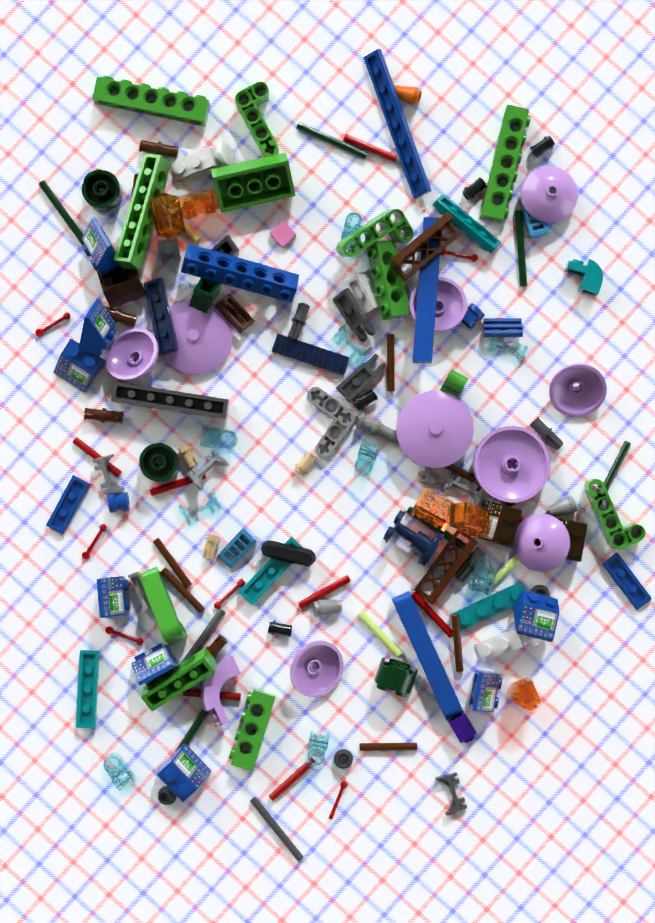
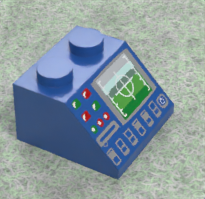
[81,218,120,276]
[78,299,116,356]
[53,338,105,393]
[96,576,131,618]
[513,590,560,642]
[131,643,178,686]
[469,669,502,713]
[156,743,211,802]

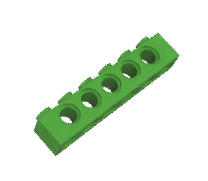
[92,75,210,127]
[479,104,531,223]
[114,153,170,271]

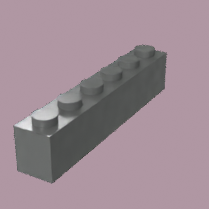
[111,381,230,420]

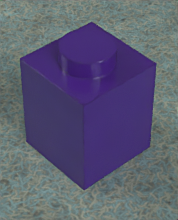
[448,711,477,744]

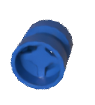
[461,303,485,330]
[108,492,130,513]

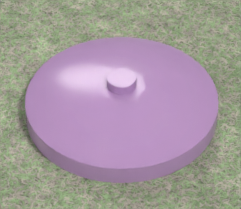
[162,298,233,375]
[396,391,474,468]
[473,426,550,503]

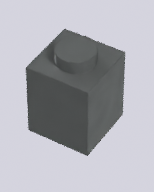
[158,238,181,261]

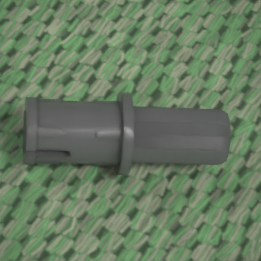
[288,302,310,341]
[529,417,564,451]
[454,547,486,582]

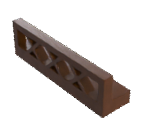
[390,212,461,281]
[414,527,478,605]

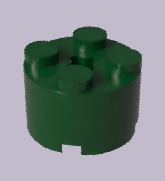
[81,169,123,212]
[139,443,180,482]
[374,657,418,697]

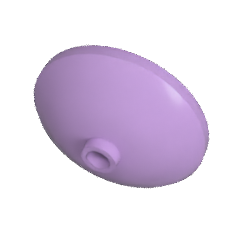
[521,166,578,223]
[409,277,467,332]
[105,328,159,381]
[549,363,607,417]
[513,514,570,572]
[290,640,344,697]

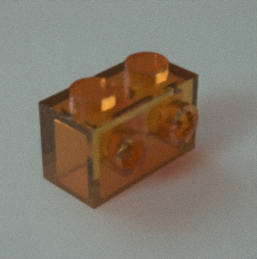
[176,187,220,219]
[149,193,186,239]
[410,487,458,531]
[449,502,490,537]
[510,677,541,711]

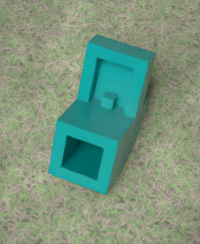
[564,259,603,297]

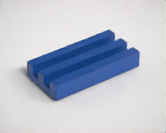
[483,318,523,337]

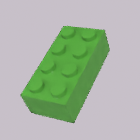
[211,152,296,213]

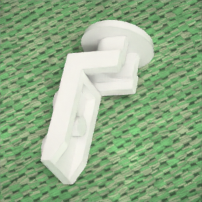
[171,141,235,181]
[475,627,540,662]

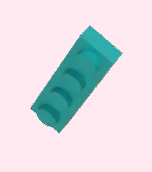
[432,194,501,254]
[239,536,303,605]
[451,581,525,631]
[76,650,100,729]

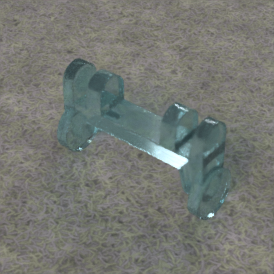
[331,322,373,363]
[486,337,528,367]
[178,489,222,525]

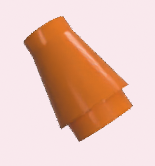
[395,85,422,106]

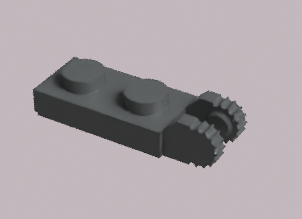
[333,288,376,342]
[336,354,387,402]

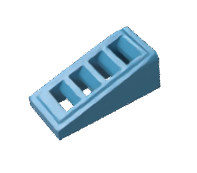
[520,202,549,239]
[217,528,257,569]

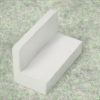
[345,270,379,315]

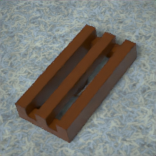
[215,293,255,334]

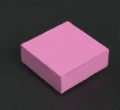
[269,221,296,248]

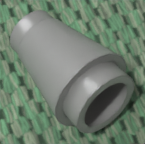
[548,496,578,517]
[313,599,342,618]

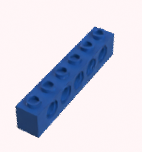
[181,243,299,303]

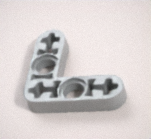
[307,387,355,458]

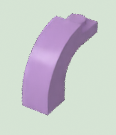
[201,655,241,726]

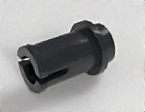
[530,135,555,158]
[462,177,487,200]
[353,389,378,411]
[268,620,292,637]

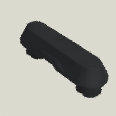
[261,540,316,566]

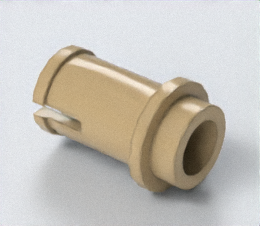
[178,444,199,469]
[294,451,317,476]
[202,534,220,560]

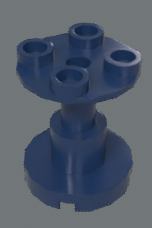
[383,510,444,567]

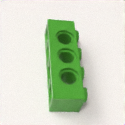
[366,239,411,321]
[141,647,217,711]
[228,688,276,771]

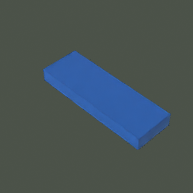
[46,475,90,534]
[601,552,652,610]

